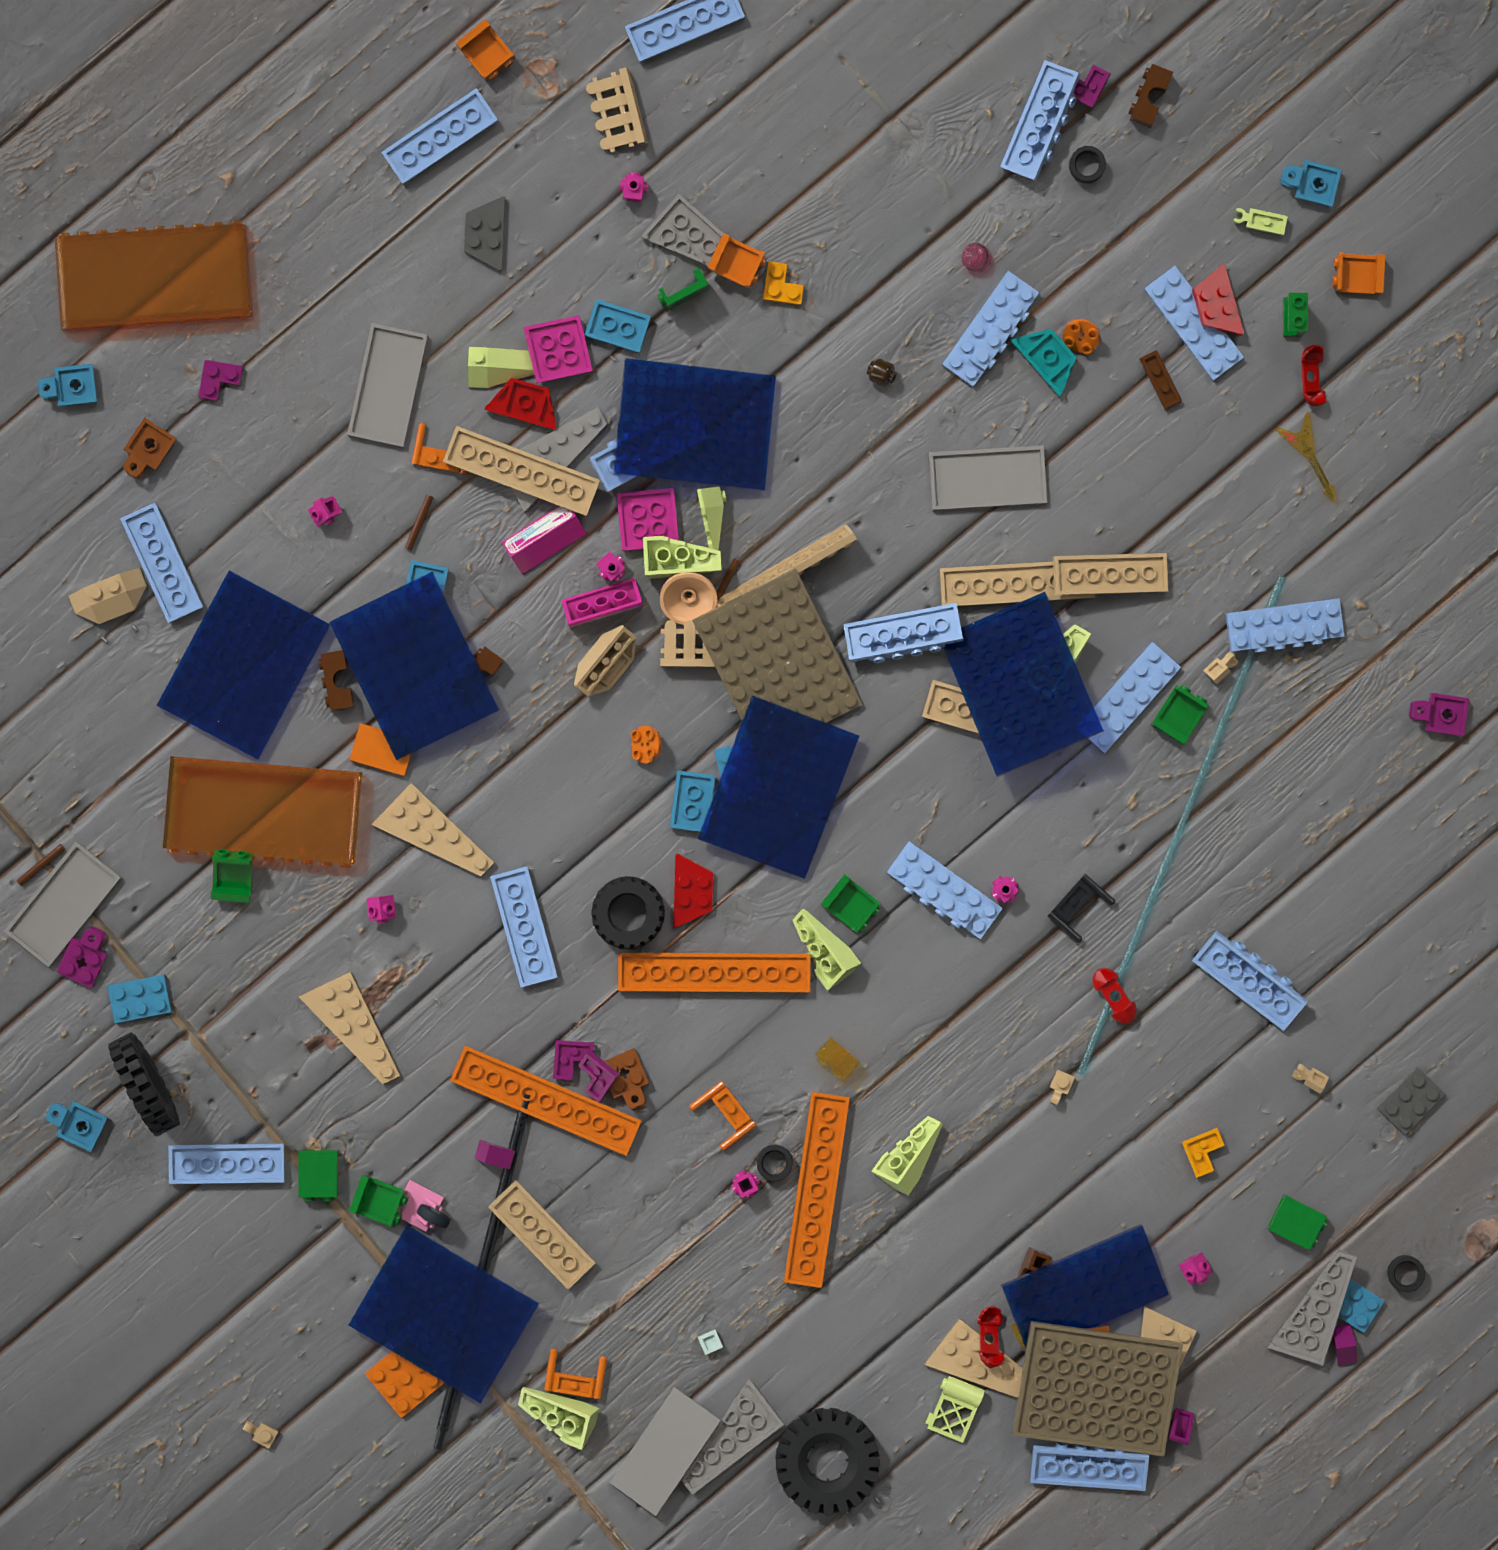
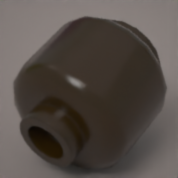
[867,359,897,387]

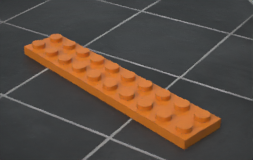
[618,952,810,992]
[450,1045,642,1156]
[784,1092,850,1288]

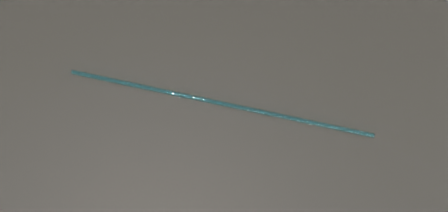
[1077,575,1286,1075]

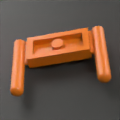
[411,423,468,474]
[689,1080,756,1151]
[544,1348,607,1399]

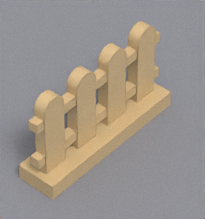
[586,67,648,153]
[660,620,715,667]

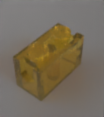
[816,1036,860,1079]

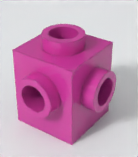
[620,172,648,202]
[308,496,342,526]
[596,551,626,582]
[991,876,1019,903]
[366,895,396,924]
[731,1170,760,1199]
[1178,1252,1213,1285]

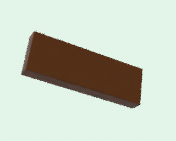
[1139,350,1182,410]

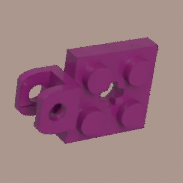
[1409,693,1469,736]
[57,926,108,988]

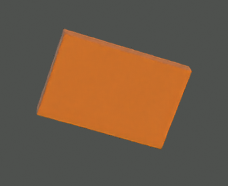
[349,723,416,776]

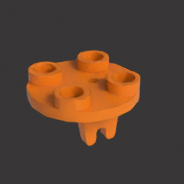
[1063,319,1101,355]
[631,725,661,764]

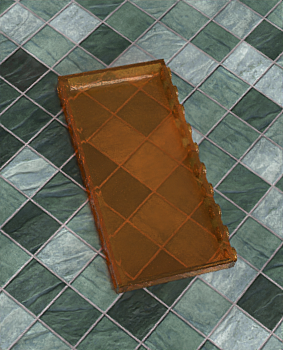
[54,221,253,331]
[163,756,363,868]

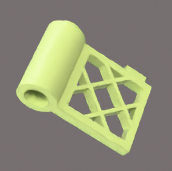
[925,1376,985,1443]

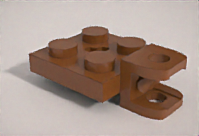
[123,417,177,479]
[604,1048,650,1110]

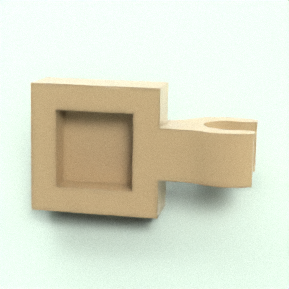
[1203,652,1239,684]
[1292,1064,1329,1094]
[1049,1070,1075,1105]
[243,1421,278,1449]

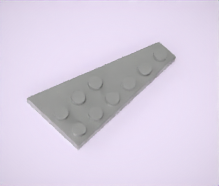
[641,194,765,277]
[681,1378,784,1495]

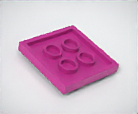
[523,315,593,384]
[616,488,679,551]

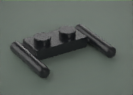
[1047,873,1115,943]

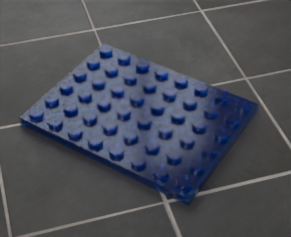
[613,358,776,491]
[156,570,331,760]
[329,572,500,760]
[943,592,1104,777]
[697,695,859,879]
[348,1225,539,1404]

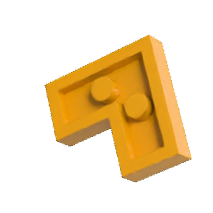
[763,261,804,305]
[1181,1127,1225,1178]

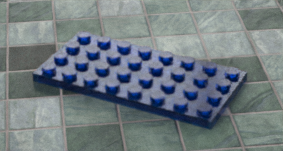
[1001,1224,1169,1349]

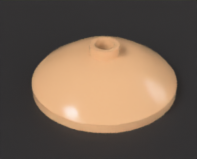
[660,572,717,625]

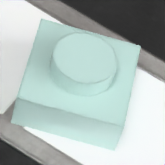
[698,1329,723,1355]

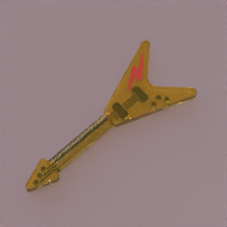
[1276,412,1336,501]

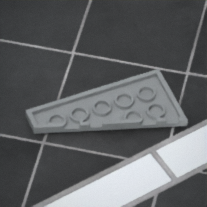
[512,407,608,512]
[1267,1250,1357,1366]

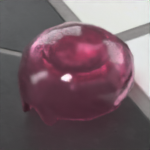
[961,243,992,272]

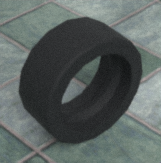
[1069,146,1106,184]
[756,1144,793,1182]
[1387,1255,1425,1293]

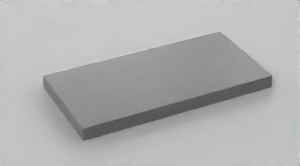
[347,323,428,448]
[929,446,1047,510]
[4,841,122,967]
[609,1387,722,1516]

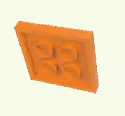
[365,1336,446,1418]

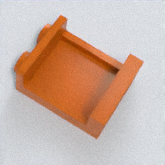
[456,19,515,81]
[707,233,767,289]
[1332,252,1386,295]

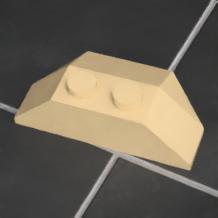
[69,568,147,624]
[574,625,637,697]

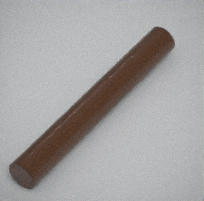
[405,494,434,550]
[716,558,741,608]
[16,844,65,886]

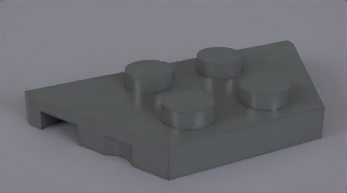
[464,197,505,271]

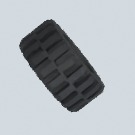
[591,876,665,950]

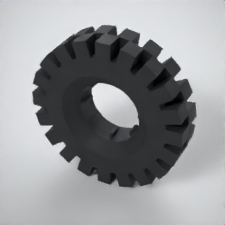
[108,1032,180,1137]
[775,1408,880,1515]

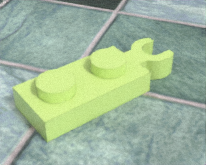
[1233,208,1288,236]

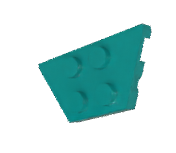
[1011,328,1077,396]

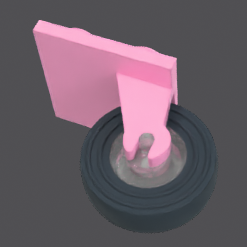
[401,1180,451,1232]

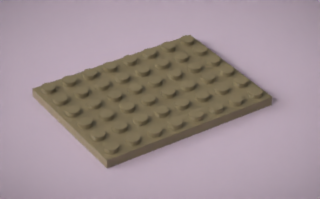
[692,568,862,756]
[1012,1321,1183,1457]

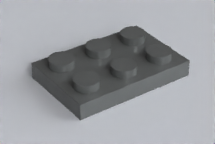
[1377,1067,1445,1135]

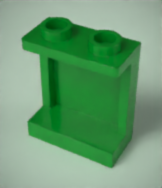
[657,267,709,310]
[1283,293,1308,337]
[1151,685,1209,745]
[211,849,253,903]
[821,874,881,933]
[298,1150,339,1201]
[349,1175,409,1228]
[1266,1194,1328,1250]

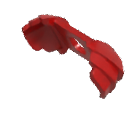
[1301,345,1327,407]
[1092,968,1137,1024]
[977,1306,1005,1369]

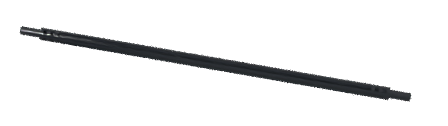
[434,1094,531,1450]

